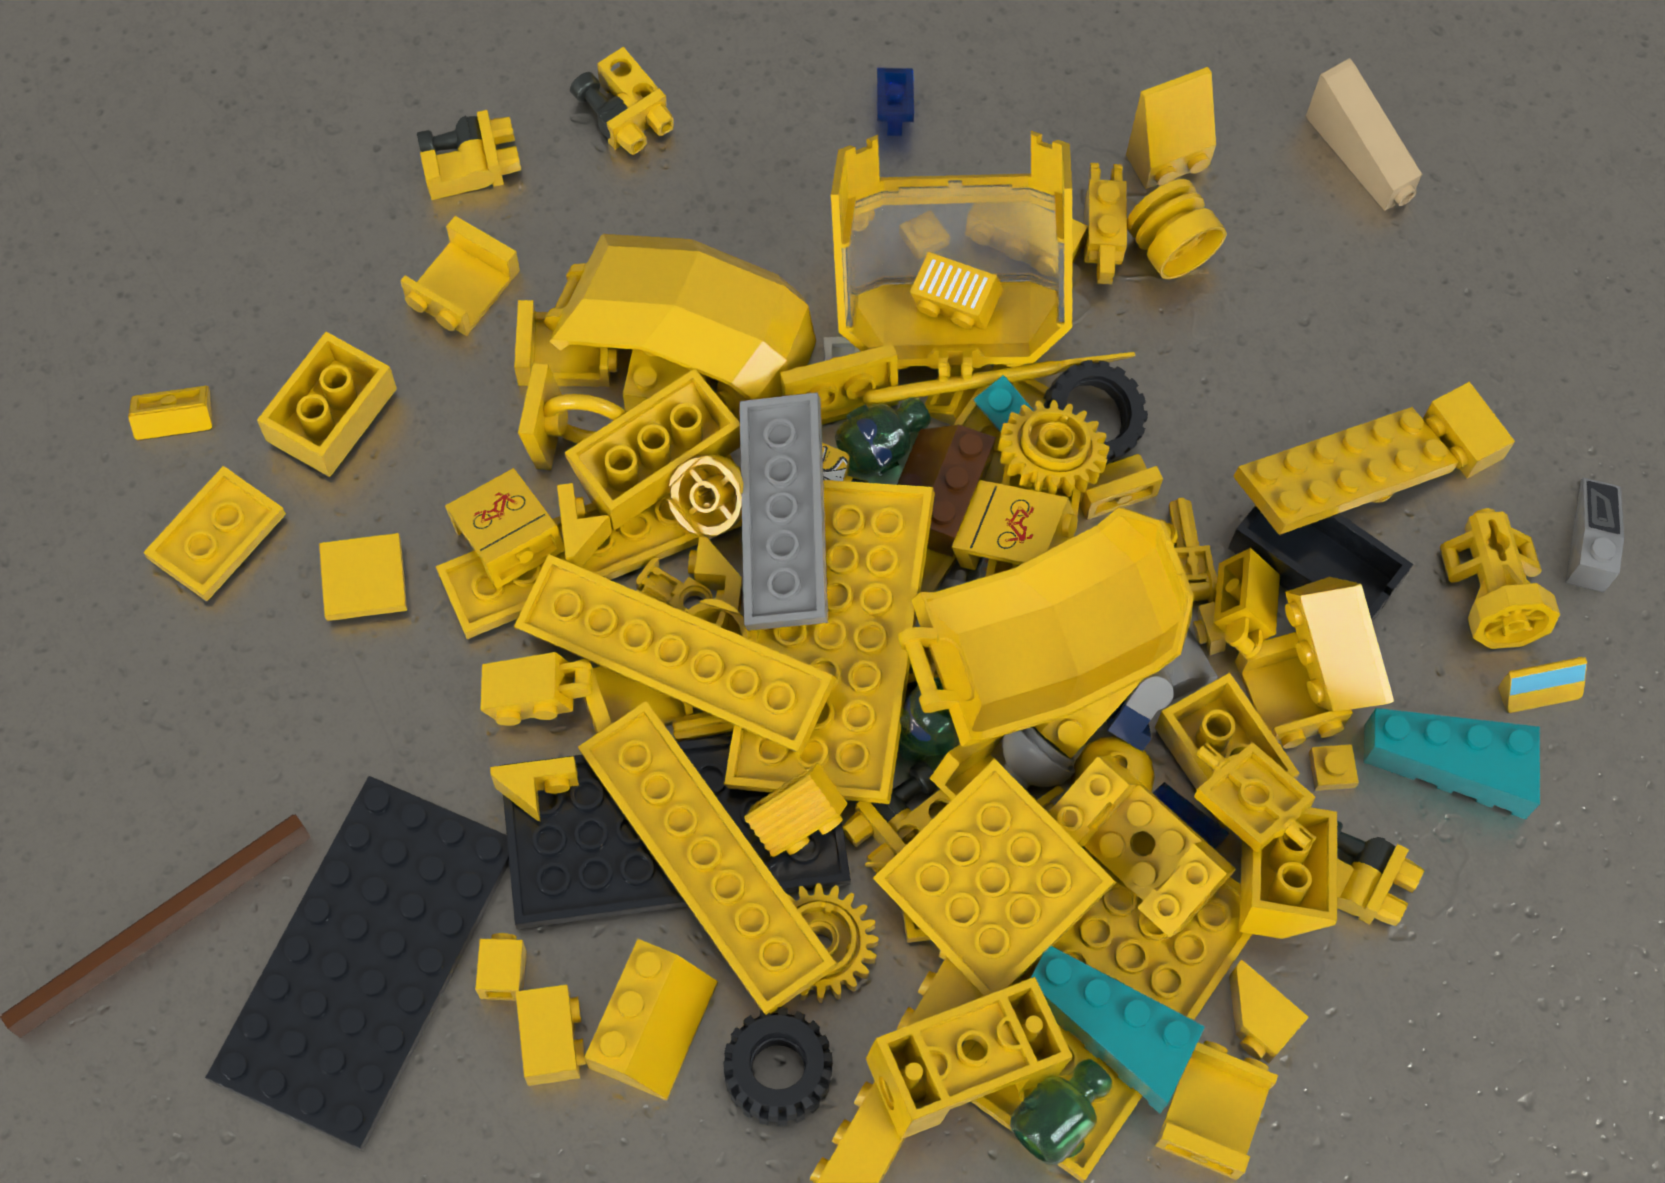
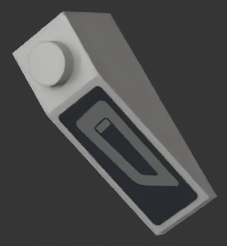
[1565,478,1624,592]

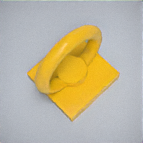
[518,363,626,470]

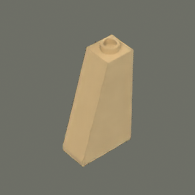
[1305,58,1422,211]

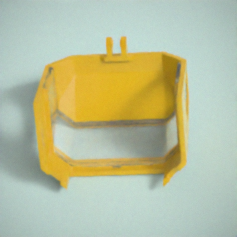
[831,131,1072,382]

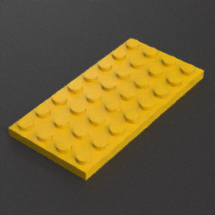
[724,480,935,804]
[962,831,1252,1183]

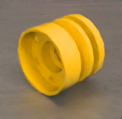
[1127,179,1227,280]

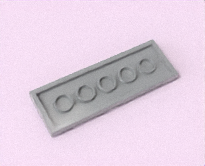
[739,392,828,631]

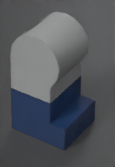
[1107,668,1173,752]

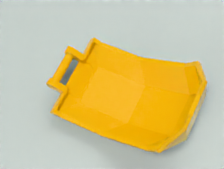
[544,234,817,400]
[898,507,1194,747]

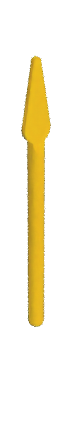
[863,352,1135,405]

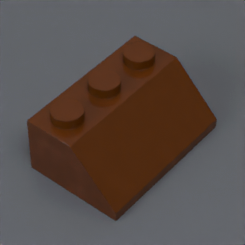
[897,424,996,557]

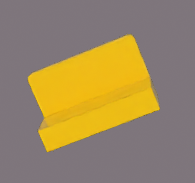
[1079,454,1163,520]

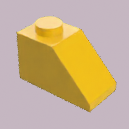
[1229,960,1308,1064]

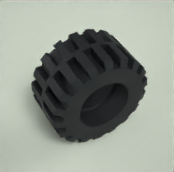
[723,1007,833,1127]

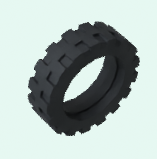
[1043,360,1148,465]

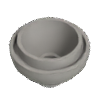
[1002,726,1075,790]

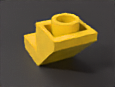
[688,536,743,611]

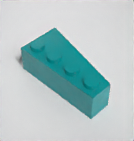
[1363,708,1540,820]
[1031,946,1205,1114]

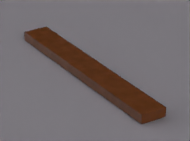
[0,814,311,1038]

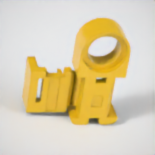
[636,558,713,611]

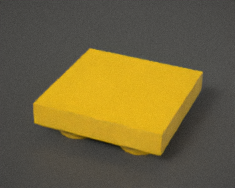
[319,533,407,621]

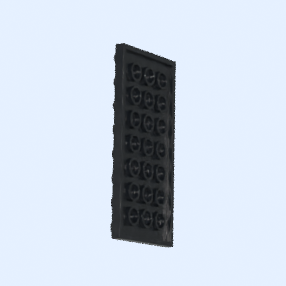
[500,735,851,929]
[205,776,517,1151]

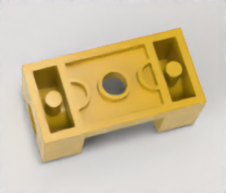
[1048,755,1237,938]
[866,977,1073,1140]

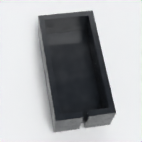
[1228,505,1413,622]

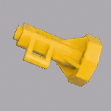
[1440,508,1560,649]

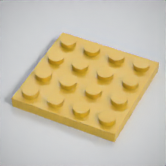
[873,758,1116,996]

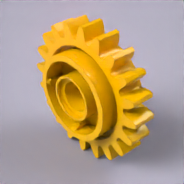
[998,400,1109,497]
[787,883,879,1003]

